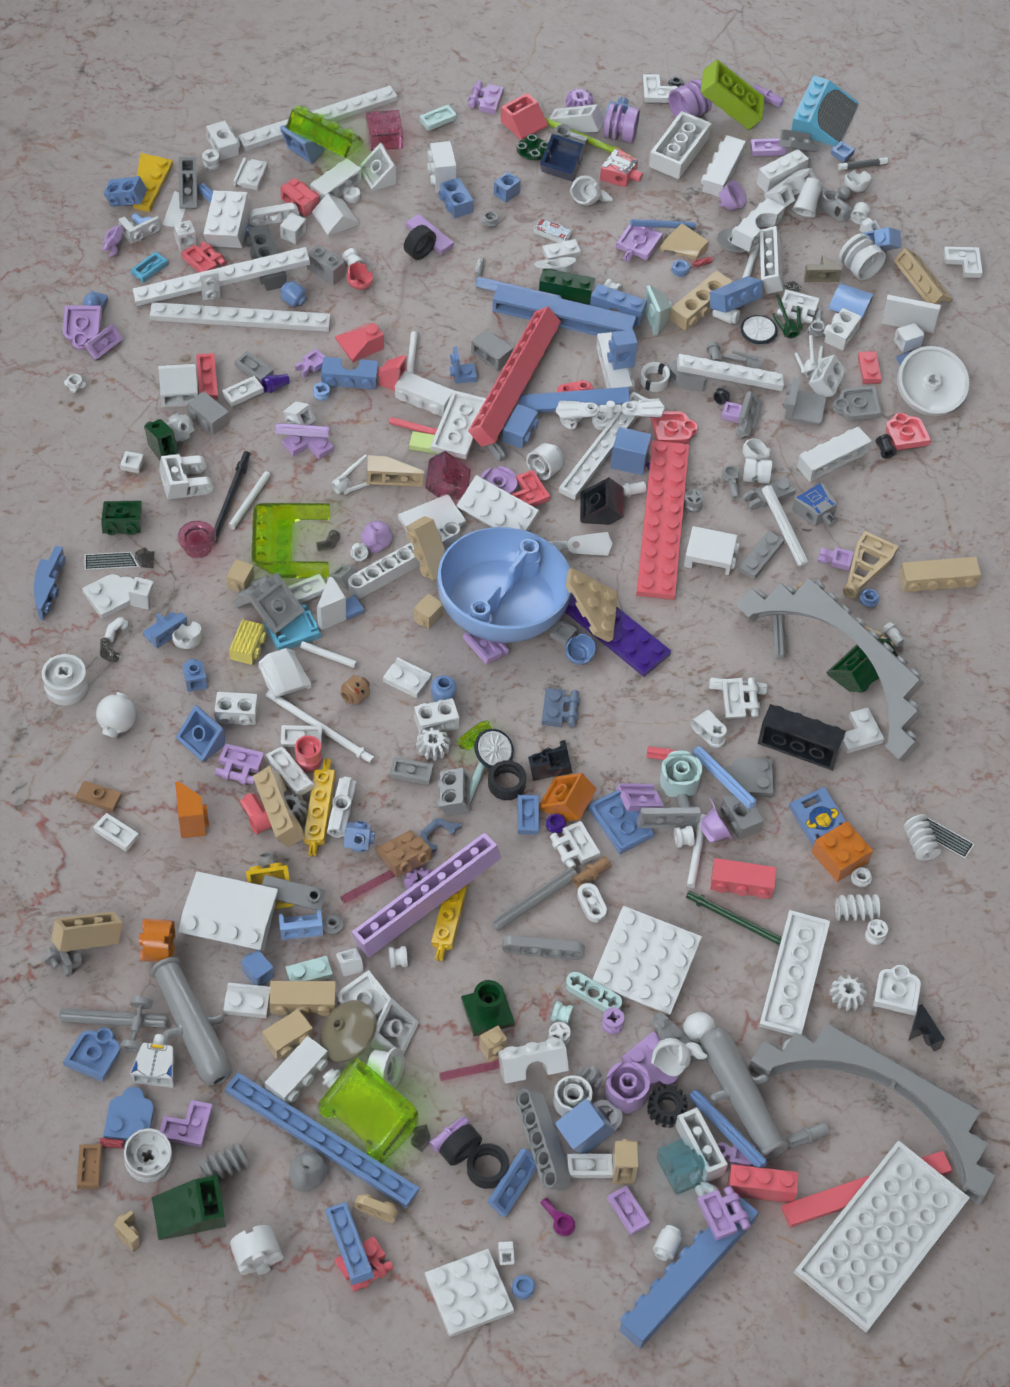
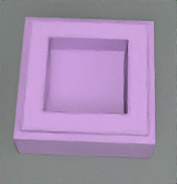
[721,401,742,423]

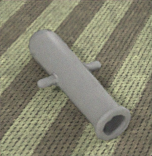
[150,957,231,1086]
[700,1027,789,1161]

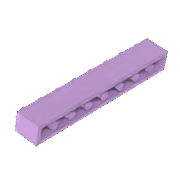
[352,832,501,958]

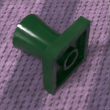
[461,980,515,1037]

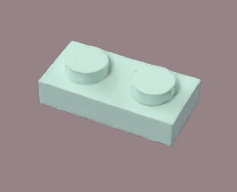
[419,105,457,131]
[286,956,333,981]

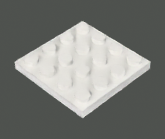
[592,906,702,1016]

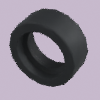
[404,225,436,260]
[488,760,526,800]
[439,1124,482,1166]
[467,1143,509,1189]

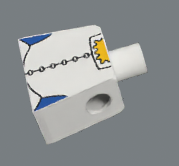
[130,1034,174,1088]

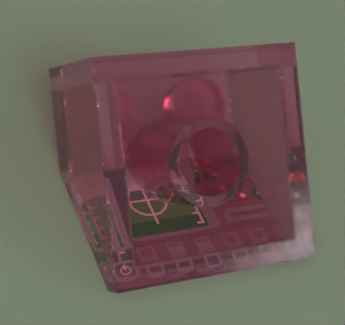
[425,451,471,500]

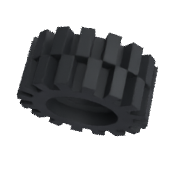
[647,1084,688,1128]

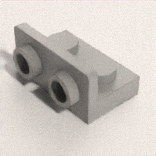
[779,129,819,152]

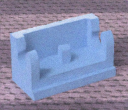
[279,909,323,940]

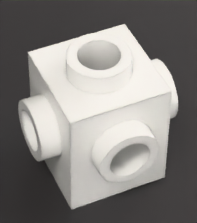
[166,413,195,442]

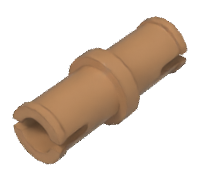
[572,856,612,888]

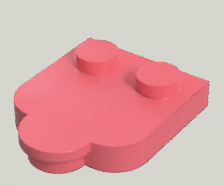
[650,411,698,444]
[886,413,931,450]

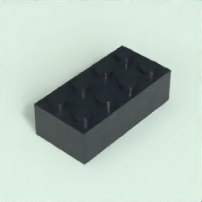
[757,704,846,771]

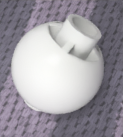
[96,692,137,738]

